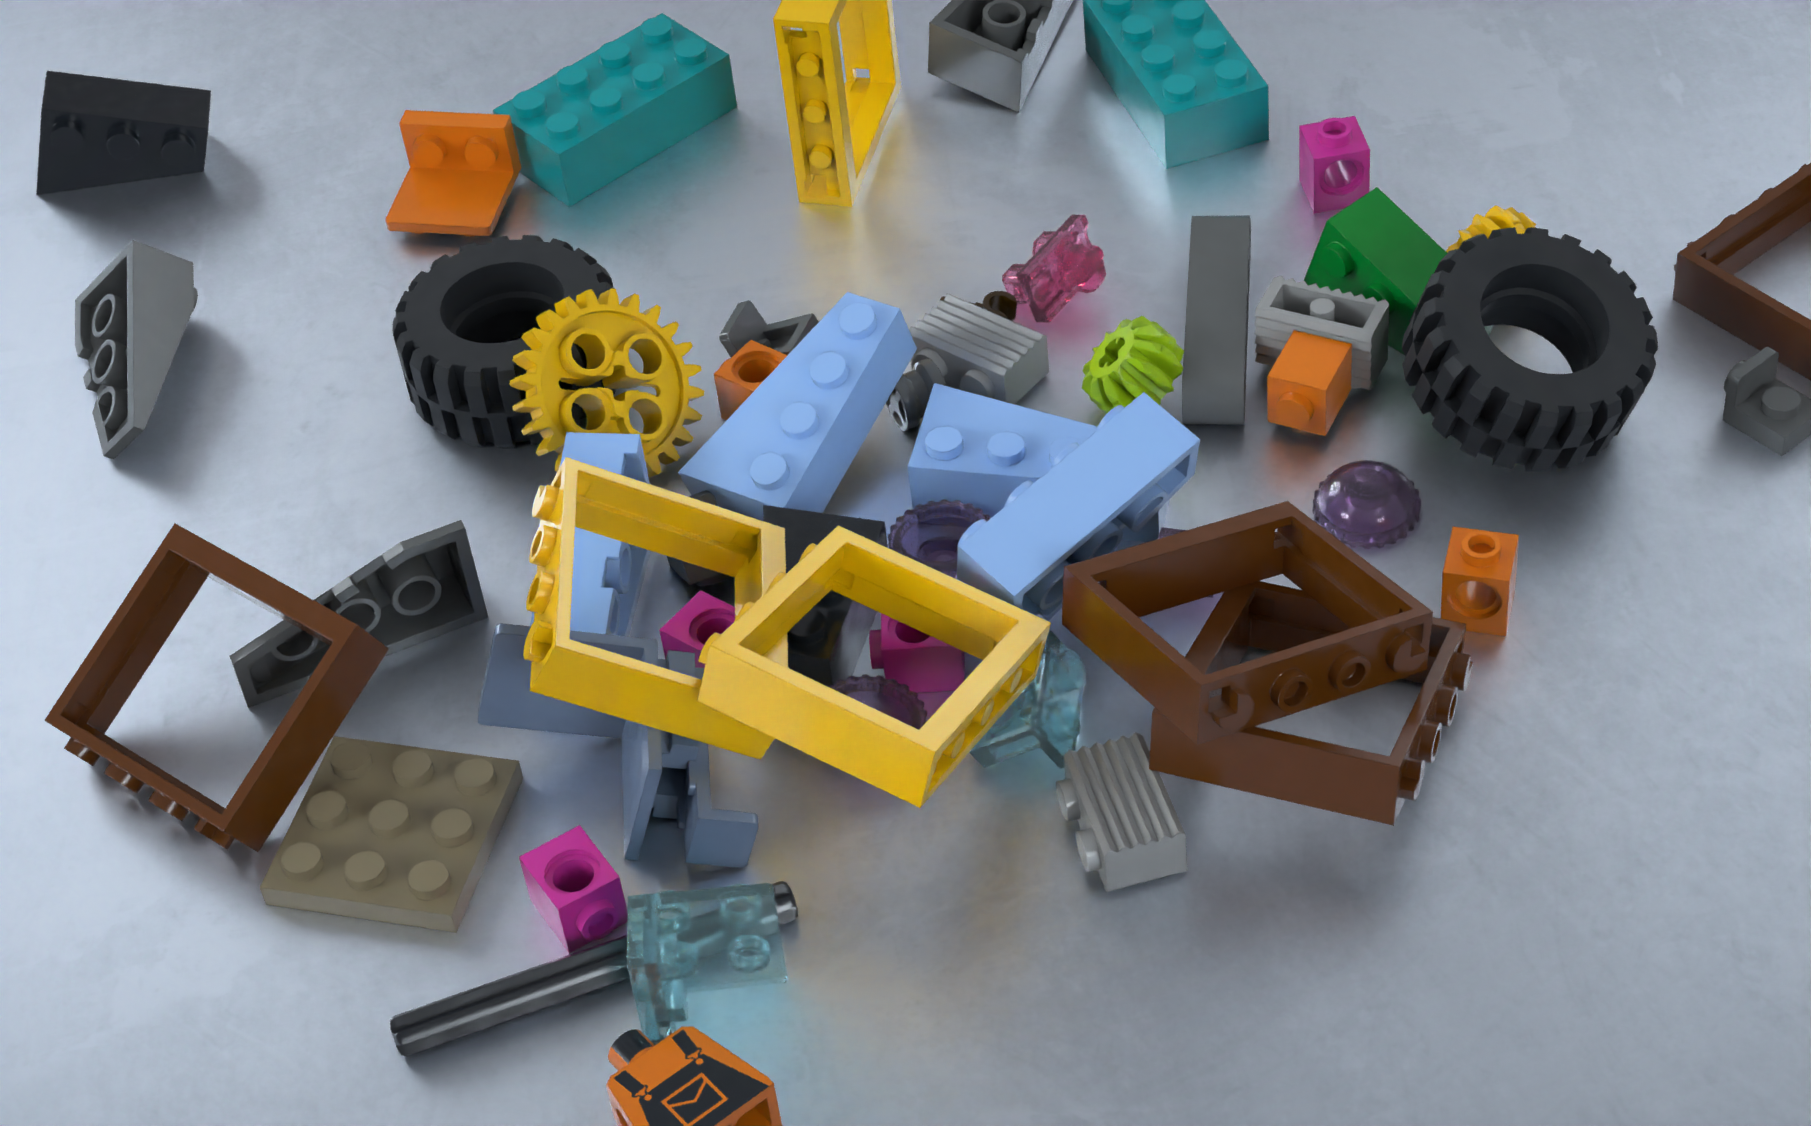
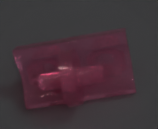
[1002,215,1106,323]

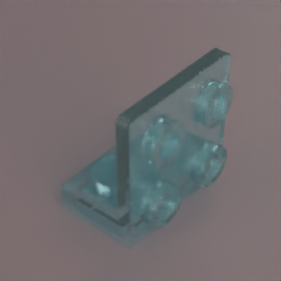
[627,883,788,1045]

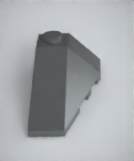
[75,240,198,459]
[230,520,488,708]

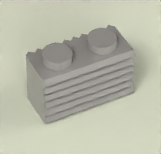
[1254,275,1389,390]
[909,293,1049,404]
[1056,732,1187,892]

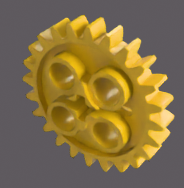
[510,288,704,478]

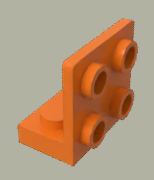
[385,110,522,237]

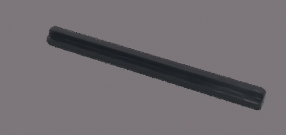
[390,881,798,1057]

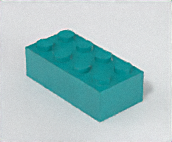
[1083,0,1269,169]
[493,13,737,207]

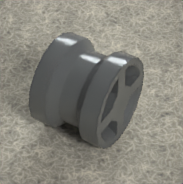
[886,358,947,431]

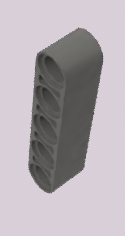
[1182,215,1251,425]

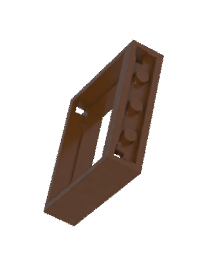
[1673,163,1811,381]
[1062,501,1433,745]
[44,523,389,852]
[1149,581,1473,826]

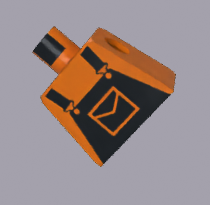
[606,1026,782,1126]

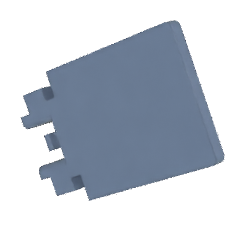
[478,623,759,868]

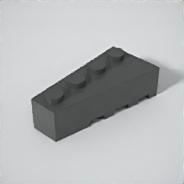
[928,0,1073,112]

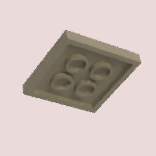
[260,736,523,933]

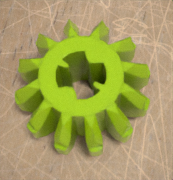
[1081,316,1184,414]

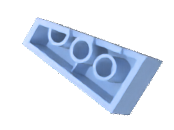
[678,292,917,521]
[908,383,1170,542]
[956,392,1200,621]
[530,432,651,637]

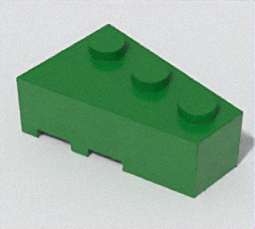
[1304,187,1494,355]

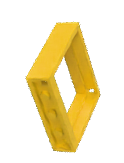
[773,0,901,207]
[523,457,788,760]
[698,525,1051,808]

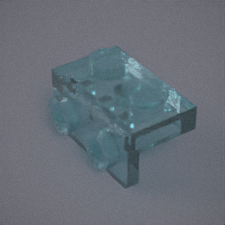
[969,629,1087,769]

